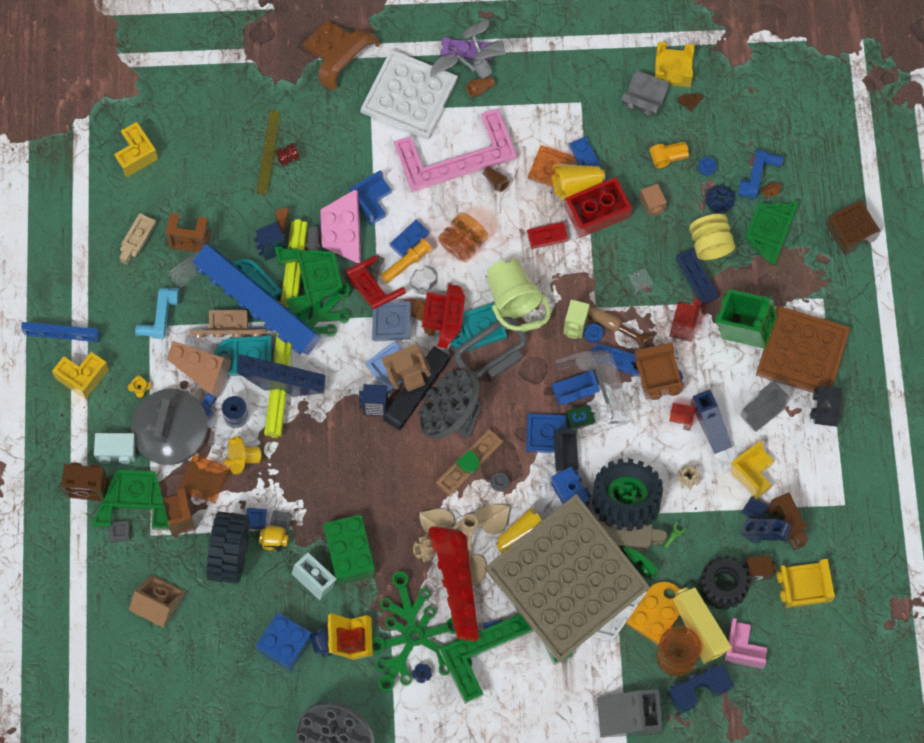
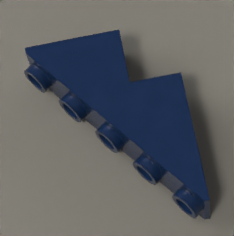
[236,354,326,397]

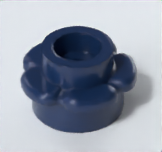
[412,664,432,683]

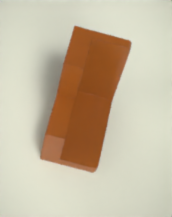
[164,488,195,536]

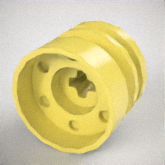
[689,214,735,260]

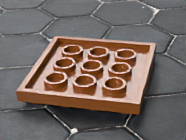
[756,305,850,393]

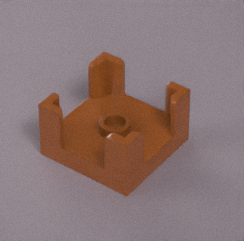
[166,213,211,252]

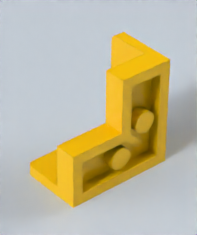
[114,122,158,177]
[52,352,109,399]
[731,440,774,499]

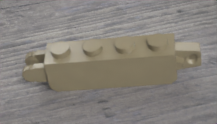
[597,519,667,553]

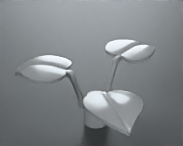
[430,19,505,78]

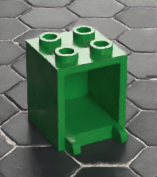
[715,289,777,349]

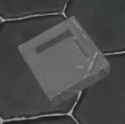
[628,268,653,294]

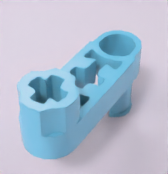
[135,287,179,339]

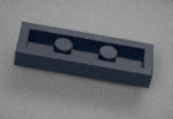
[675,248,719,306]

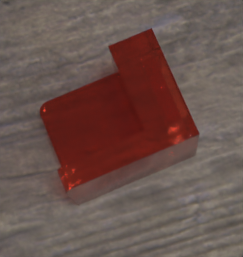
[669,403,695,431]
[336,627,365,655]

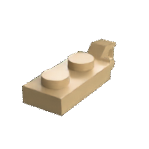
[119,213,157,265]

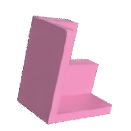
[724,618,767,669]

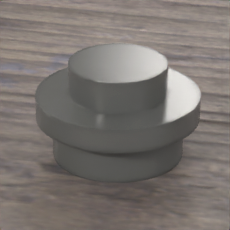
[490,473,510,492]

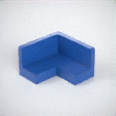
[349,170,392,226]
[552,369,600,406]

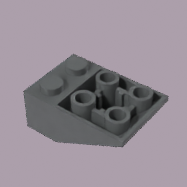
[597,689,662,738]

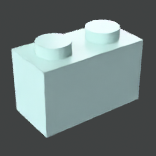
[94,433,136,464]
[292,553,336,600]

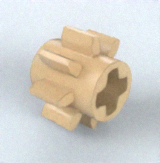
[676,464,701,490]
[413,536,437,562]

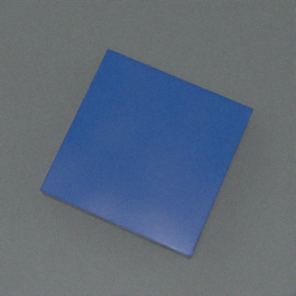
[526,413,566,453]

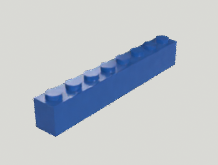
[192,244,322,355]

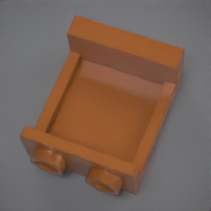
[634,343,684,400]

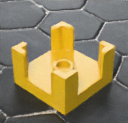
[655,42,694,87]

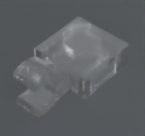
[208,426,232,463]

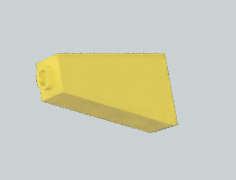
[673,587,732,664]

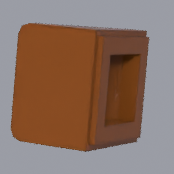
[275,207,290,235]

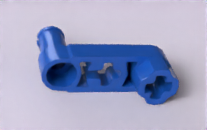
[738,149,784,199]

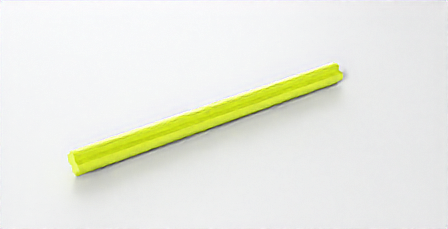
[264,219,308,438]

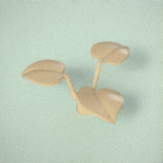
[420,504,509,586]

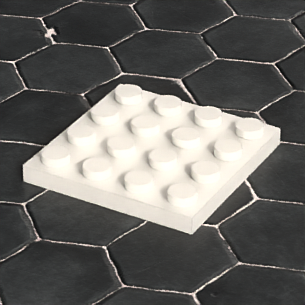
[360,49,458,140]

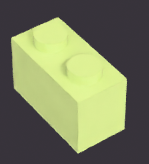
[563,300,590,339]

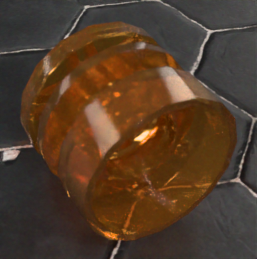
[438,212,489,263]
[656,626,701,677]

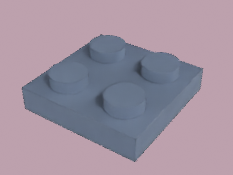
[372,301,412,341]

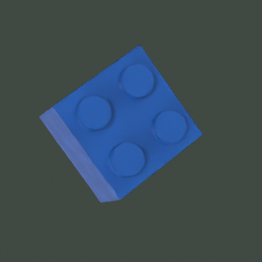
[256,613,312,672]

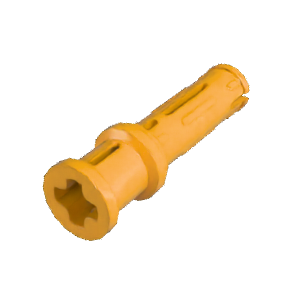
[380,238,433,284]

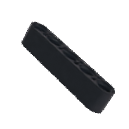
[383,346,451,431]

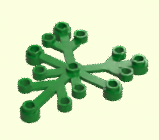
[372,571,472,693]

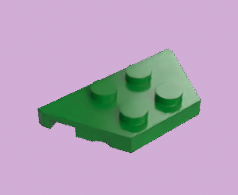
[745,201,799,266]

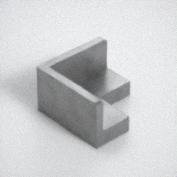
[740,380,789,432]

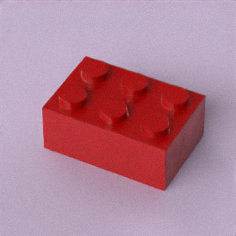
[564,177,632,238]

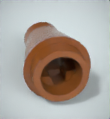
[466,76,495,97]

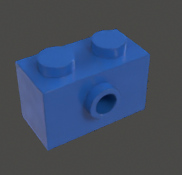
[550,467,591,507]

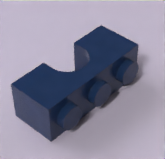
[668,664,734,715]

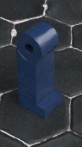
[741,518,792,543]

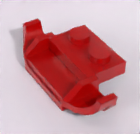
[421,282,466,349]

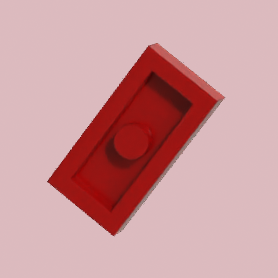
[527,222,568,249]

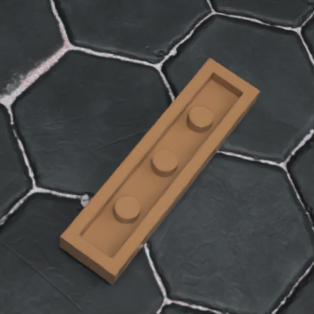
[436,429,503,497]

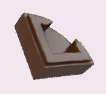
[677,93,703,112]

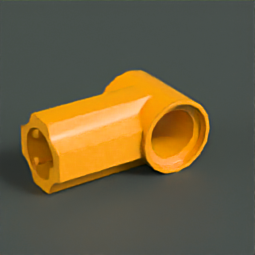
[649,141,689,168]

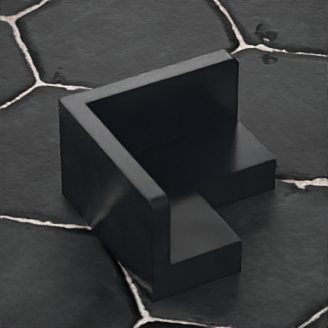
[553,429,579,472]

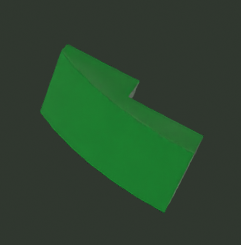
[622,546,659,580]

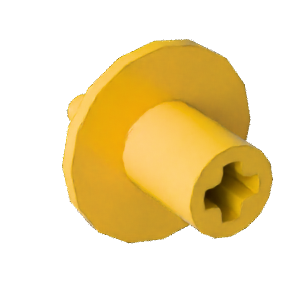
[224,436,261,474]

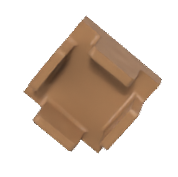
[381,343,431,391]

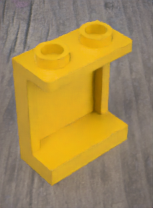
[776,559,835,608]

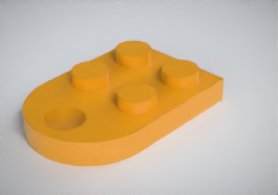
[626,582,680,645]

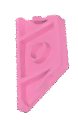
[321,190,361,263]

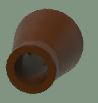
[482,166,510,192]

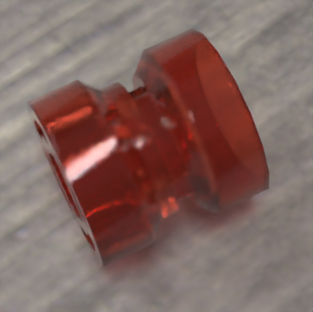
[275,143,300,167]

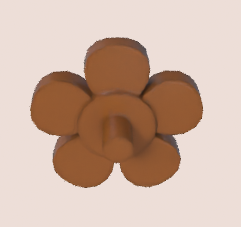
[761,182,782,198]

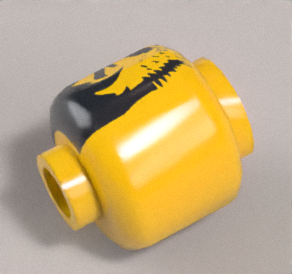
[259,525,289,552]

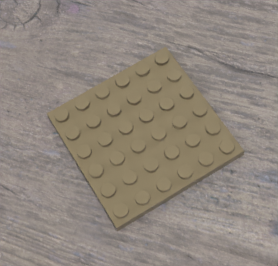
[484,494,651,662]

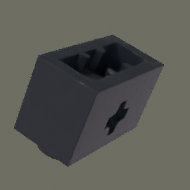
[810,385,842,427]

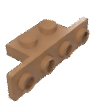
[189,309,267,338]

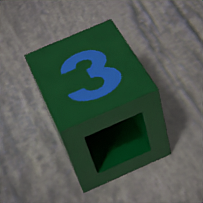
[566,406,596,433]

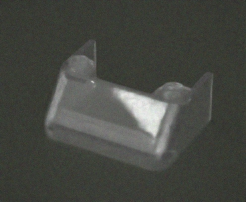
[555,351,632,439]

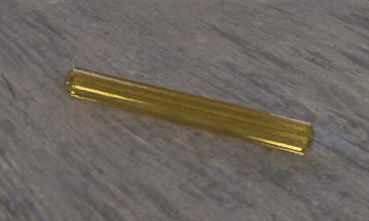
[257,110,280,196]

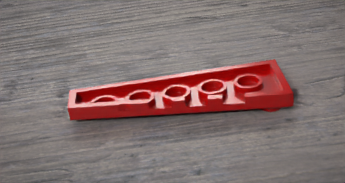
[428,526,479,642]

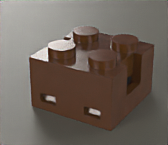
[826,200,881,255]
[61,462,108,502]

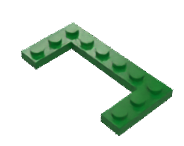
[439,614,573,704]

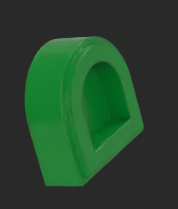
[456,449,479,474]

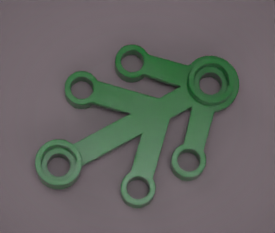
[300,282,350,337]

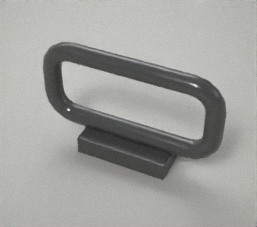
[454,317,527,382]

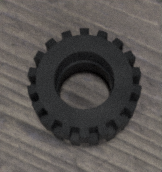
[699,555,751,610]

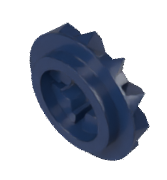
[705,184,735,213]

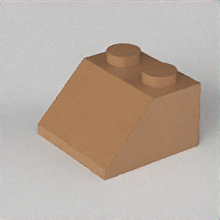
[129,574,186,627]

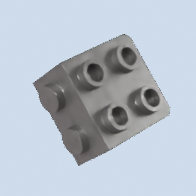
[622,71,669,117]

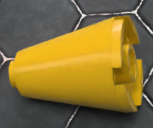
[552,164,605,201]
[496,506,542,554]

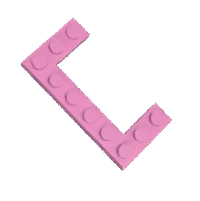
[393,109,517,192]

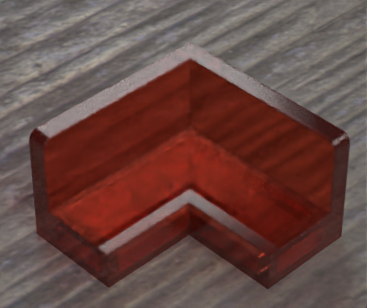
[669,299,702,342]

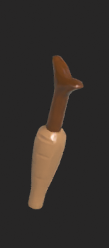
[588,306,655,350]

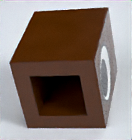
[745,555,776,582]

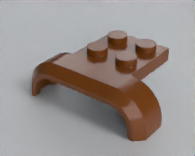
[302,20,380,90]

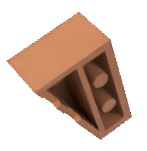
[167,341,232,397]

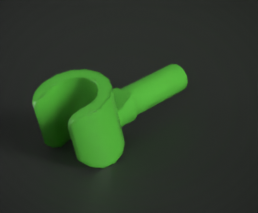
[663,522,685,548]

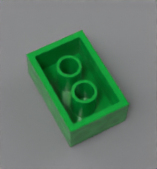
[323,514,375,585]

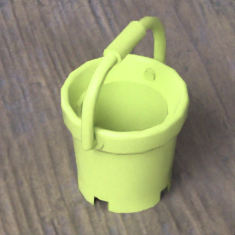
[485,258,551,332]

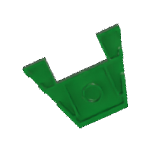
[275,246,342,315]
[92,470,170,531]

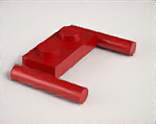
[345,254,406,310]

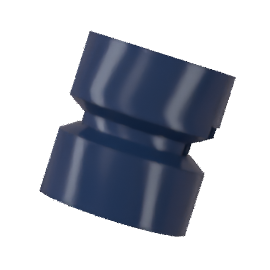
[222,396,249,428]

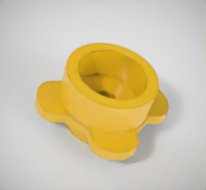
[128,376,151,398]

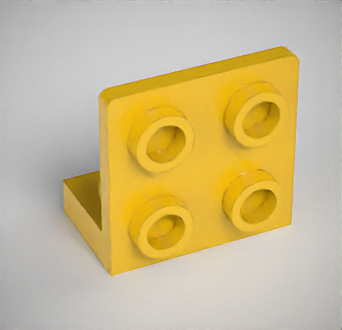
[327,613,373,660]

